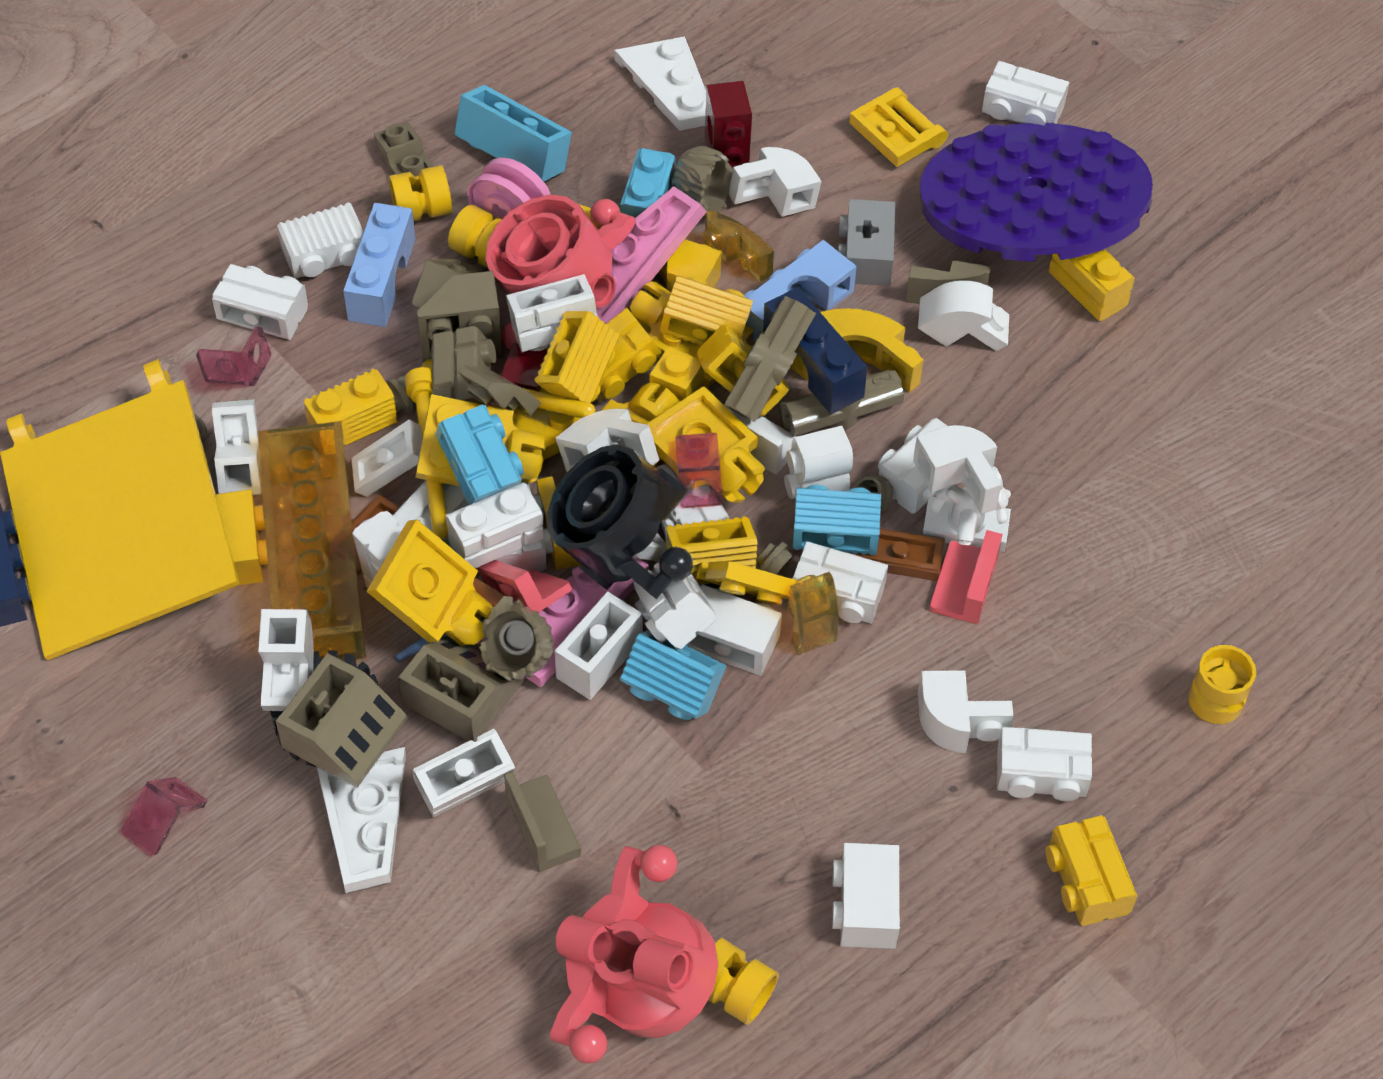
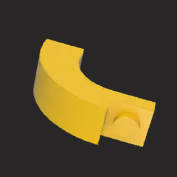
[791,308,924,393]

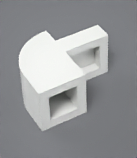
[728,147,822,217]
[918,281,1010,351]
[212,399,263,495]
[555,409,659,472]
[913,425,1003,514]
[258,609,314,711]
[918,671,1013,753]

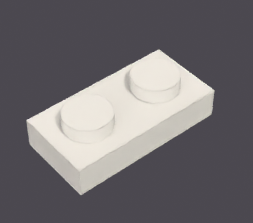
[351,420,422,497]

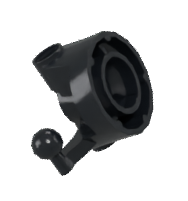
[547,444,693,599]

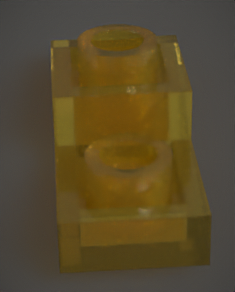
[703,210,774,282]
[787,571,838,655]

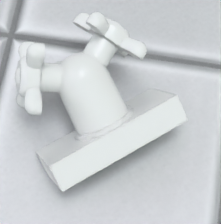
[923,484,1011,552]

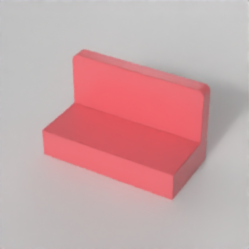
[930,530,1003,624]
[477,560,572,613]

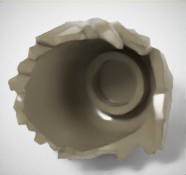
[671,146,733,217]
[479,596,555,681]

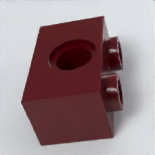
[705,81,752,169]

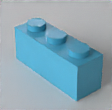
[454,85,572,182]

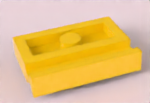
[696,561,803,605]

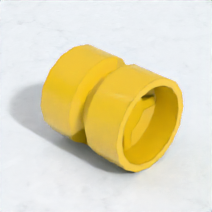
[388,165,453,221]
[448,204,502,269]
[1188,645,1256,724]
[708,938,779,1025]

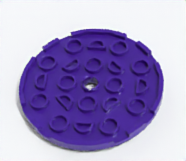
[920,123,1153,262]

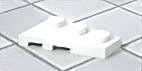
[615,36,706,131]
[317,747,406,893]

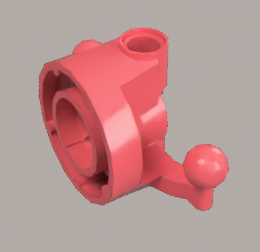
[485,195,635,350]
[550,845,718,1063]

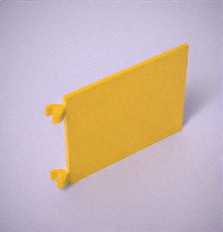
[0,359,240,661]

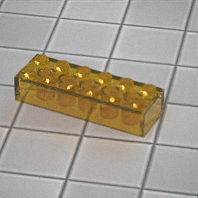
[258,421,367,660]

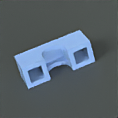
[343,203,416,327]
[744,240,857,341]

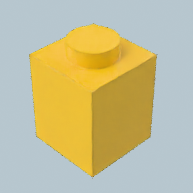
[650,346,704,401]

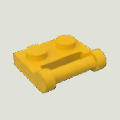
[849,87,948,167]

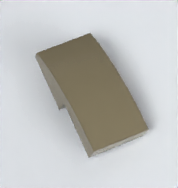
[374,122,434,176]
[905,260,991,304]
[458,366,541,416]

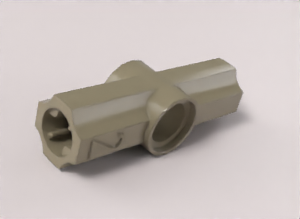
[724,296,816,422]
[779,370,904,437]

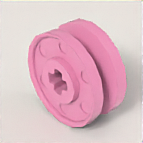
[467,157,551,220]

